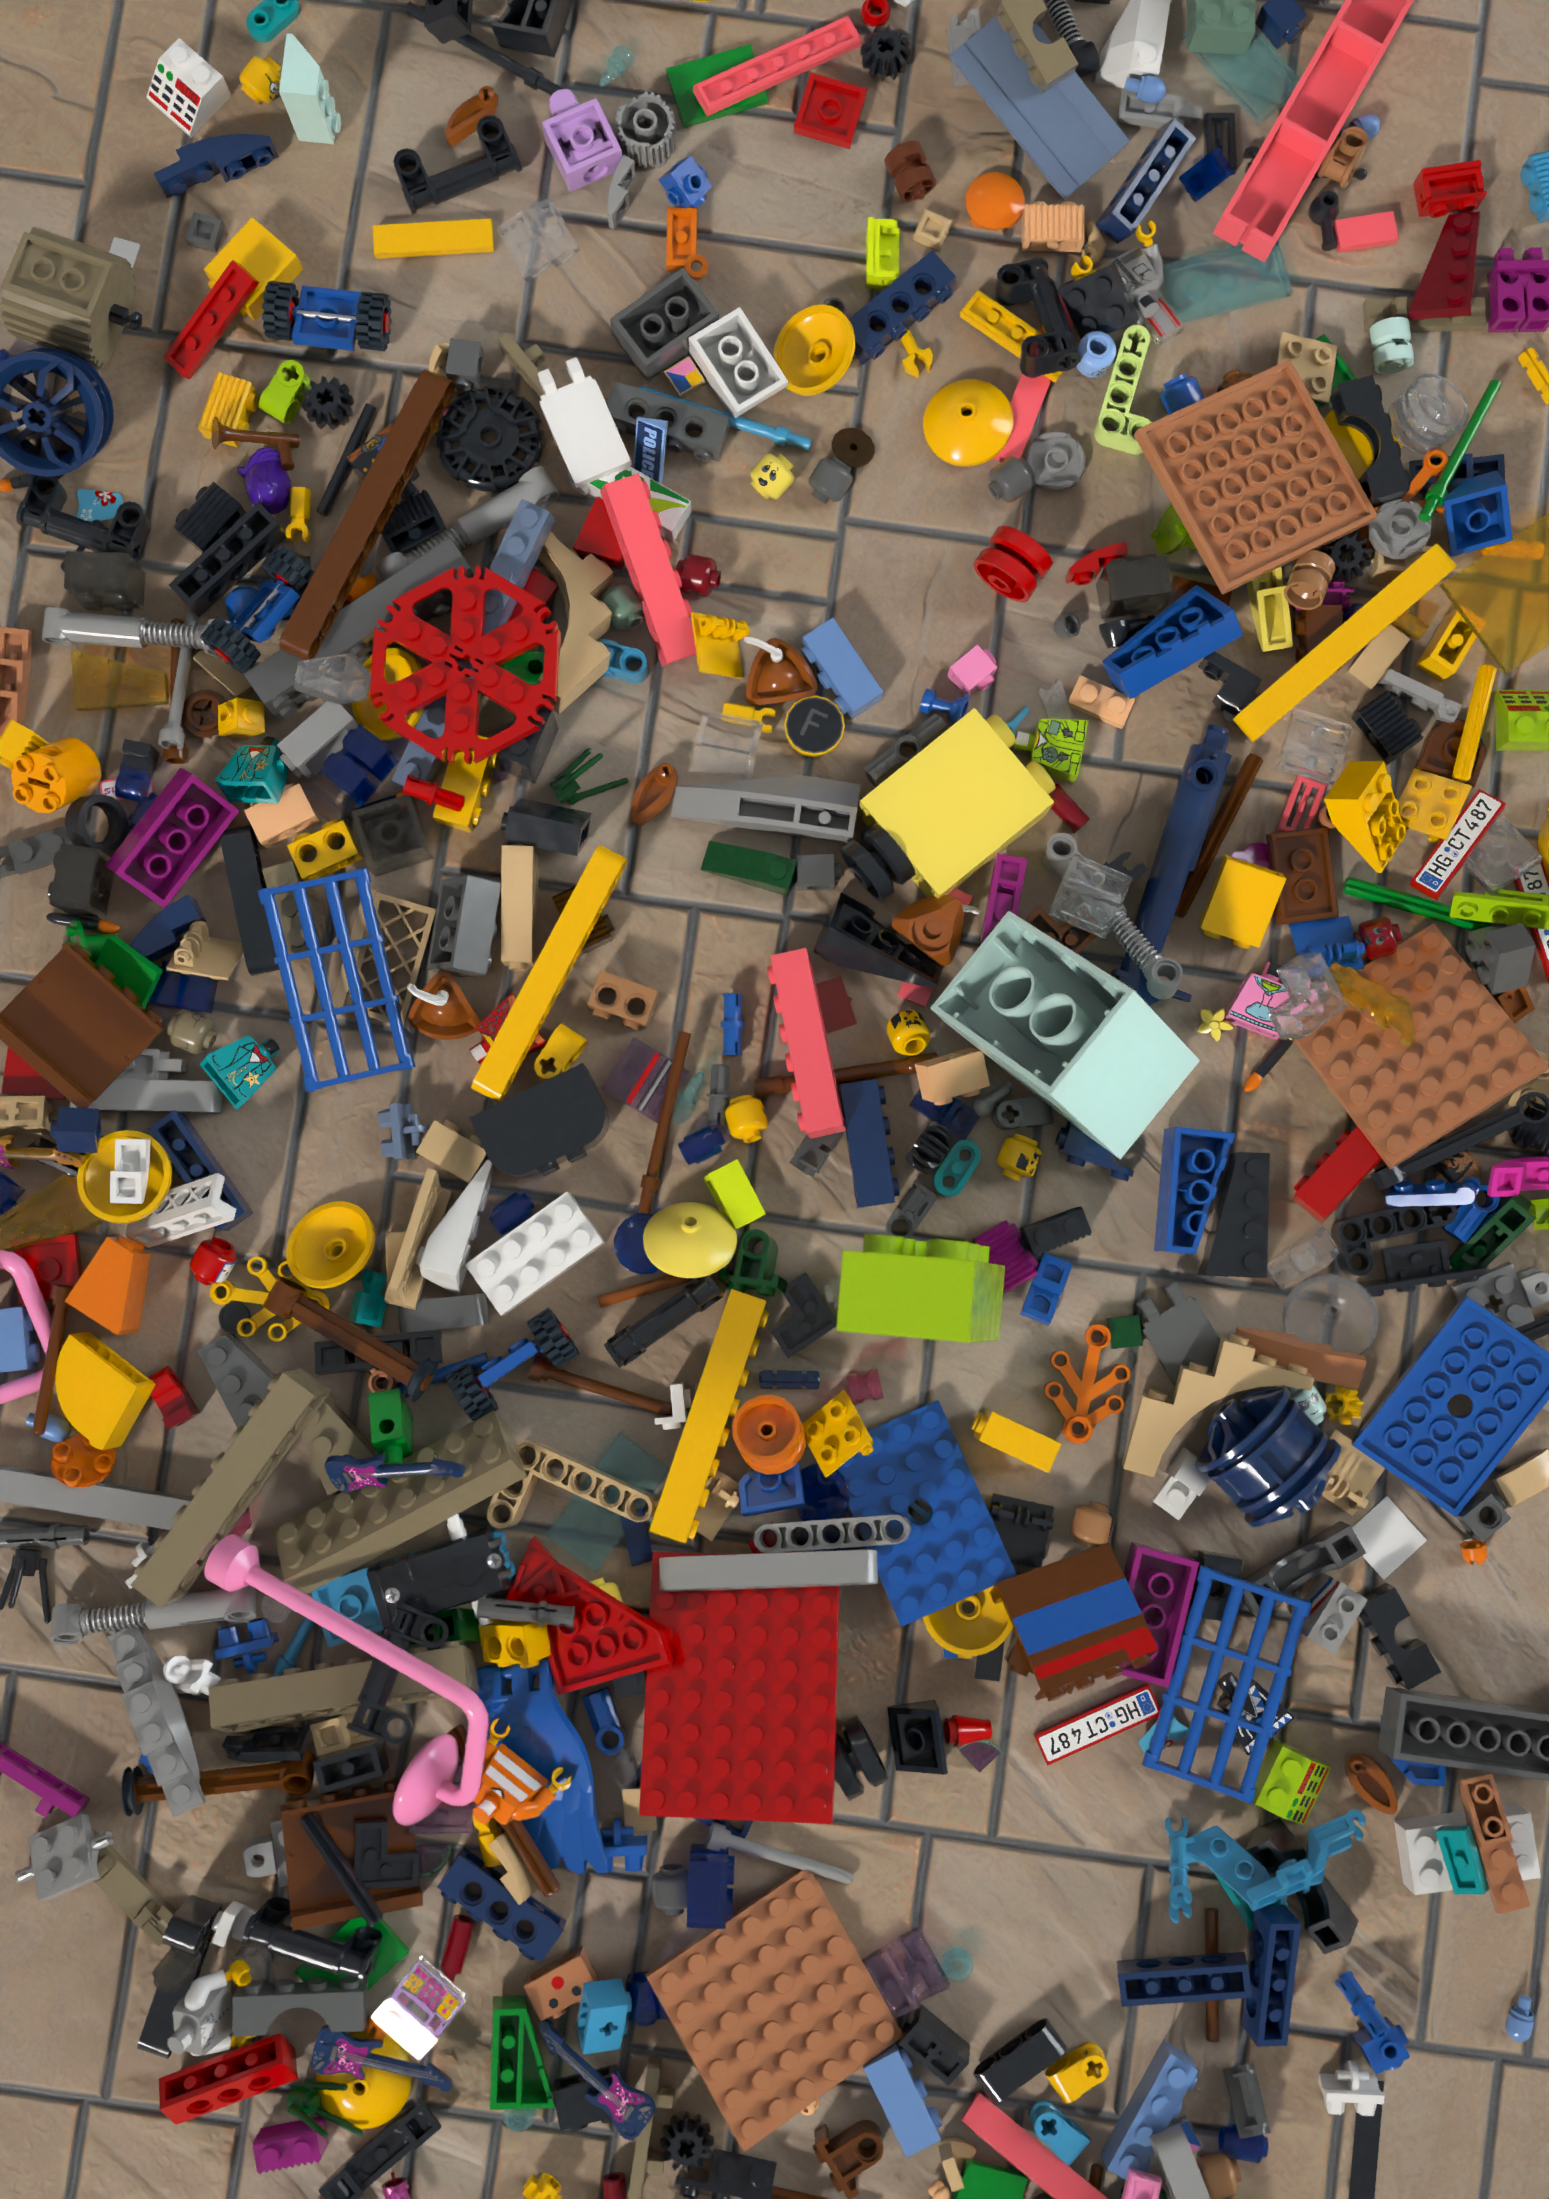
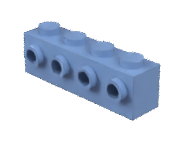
[1101,2040,1198,2180]

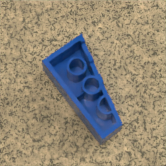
[1102,585,1243,699]
[1154,1127,1236,1254]

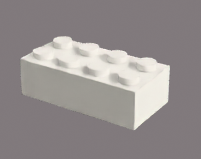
[465,1192,606,1316]
[1394,1804,1541,1895]

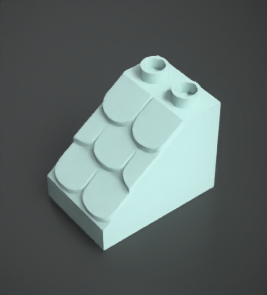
[930,911,1200,1159]

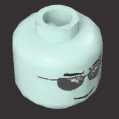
[1287,1385,1327,1425]

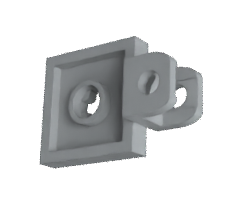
[1450,1262,1549,1328]
[243,1818,288,1887]

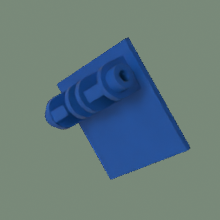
[1289,916,1365,977]

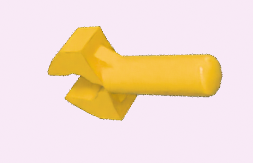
[901,326,933,378]

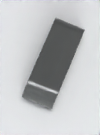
[398,1293,490,1333]

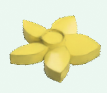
[1197,1008,1234,1042]

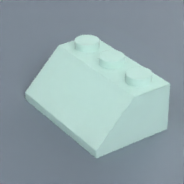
[279,33,341,144]

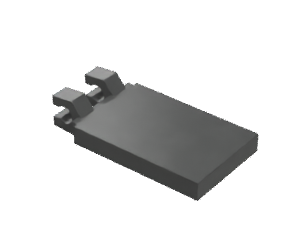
[1135,1281,1220,1387]

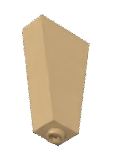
[501,845,539,971]

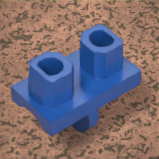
[214,1617,279,1674]
[595,1817,648,1873]

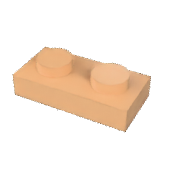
[1067,675,1135,729]

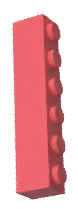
[600,474,697,667]
[767,948,846,1139]

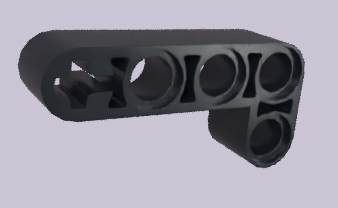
[1331,1205,1457,1276]

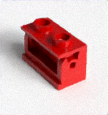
[1413,160,1487,218]

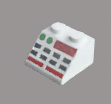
[147,38,232,138]

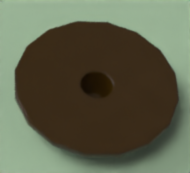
[831,428,875,467]

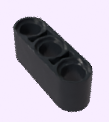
[973,2018,1067,2103]

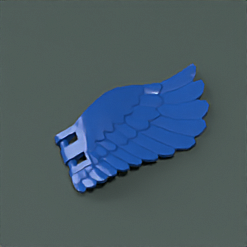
[475,1657,608,1874]

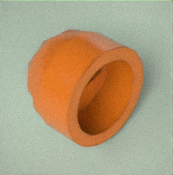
[1460,1540,1488,1565]
[365,2011,394,2040]

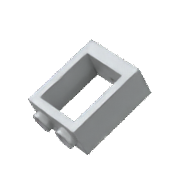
[277,696,365,782]

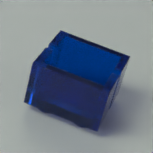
[321,724,399,807]
[686,1844,735,1929]

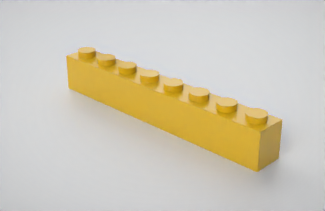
[649,1289,770,1544]

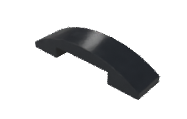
[318,2100,442,2199]

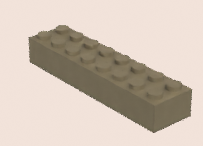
[131,1368,332,1609]
[273,1411,527,1594]
[209,1641,479,1734]

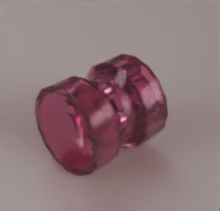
[846,1369,884,1405]

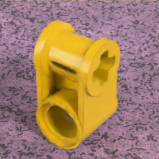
[534,1023,588,1082]
[1045,2042,1109,2104]

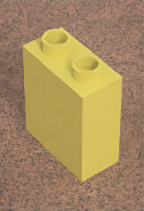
[857,708,1055,898]

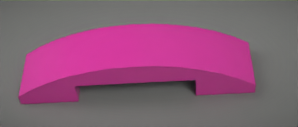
[1487,1156,1549,1197]

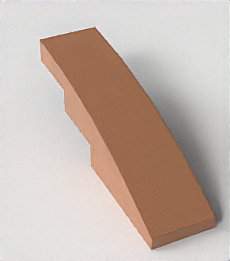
[0,626,33,737]
[1235,1326,1367,1388]

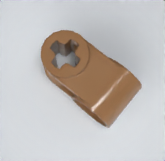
[1317,126,1368,189]

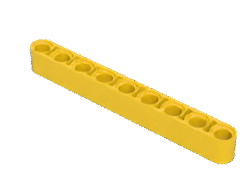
[1233,543,1458,742]
[471,845,628,1103]

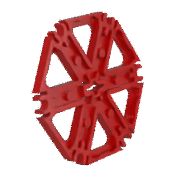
[370,566,561,764]

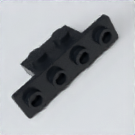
[1355,1238,1487,1297]
[673,2148,777,2199]

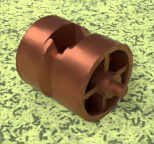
[884,141,936,202]

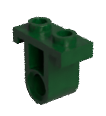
[718,1229,787,1297]

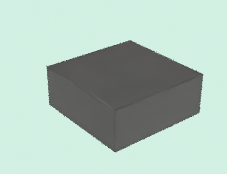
[185,212,225,253]

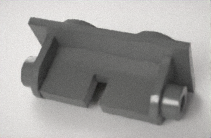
[789,1131,845,1177]
[1223,2064,1271,2139]

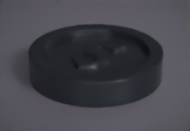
[218,1302,251,1333]

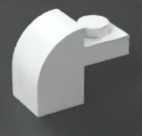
[1151,1447,1210,1520]

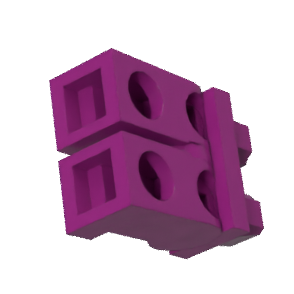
[1487,247,1549,333]

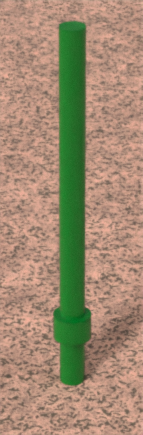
[1418,380,1501,522]

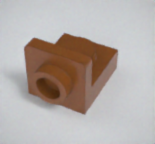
[1485,985,1535,1023]

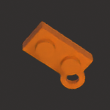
[666,208,708,280]

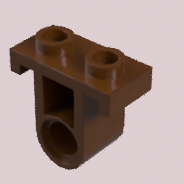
[813,2120,884,2199]

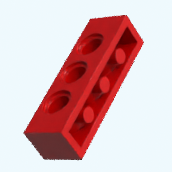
[159,2033,298,2125]

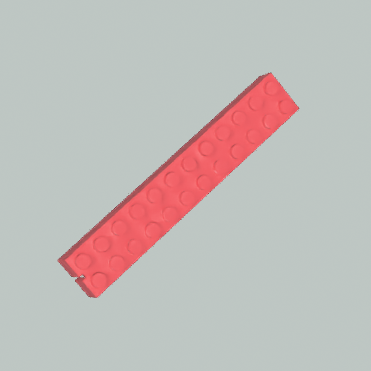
[1213,0,1414,263]

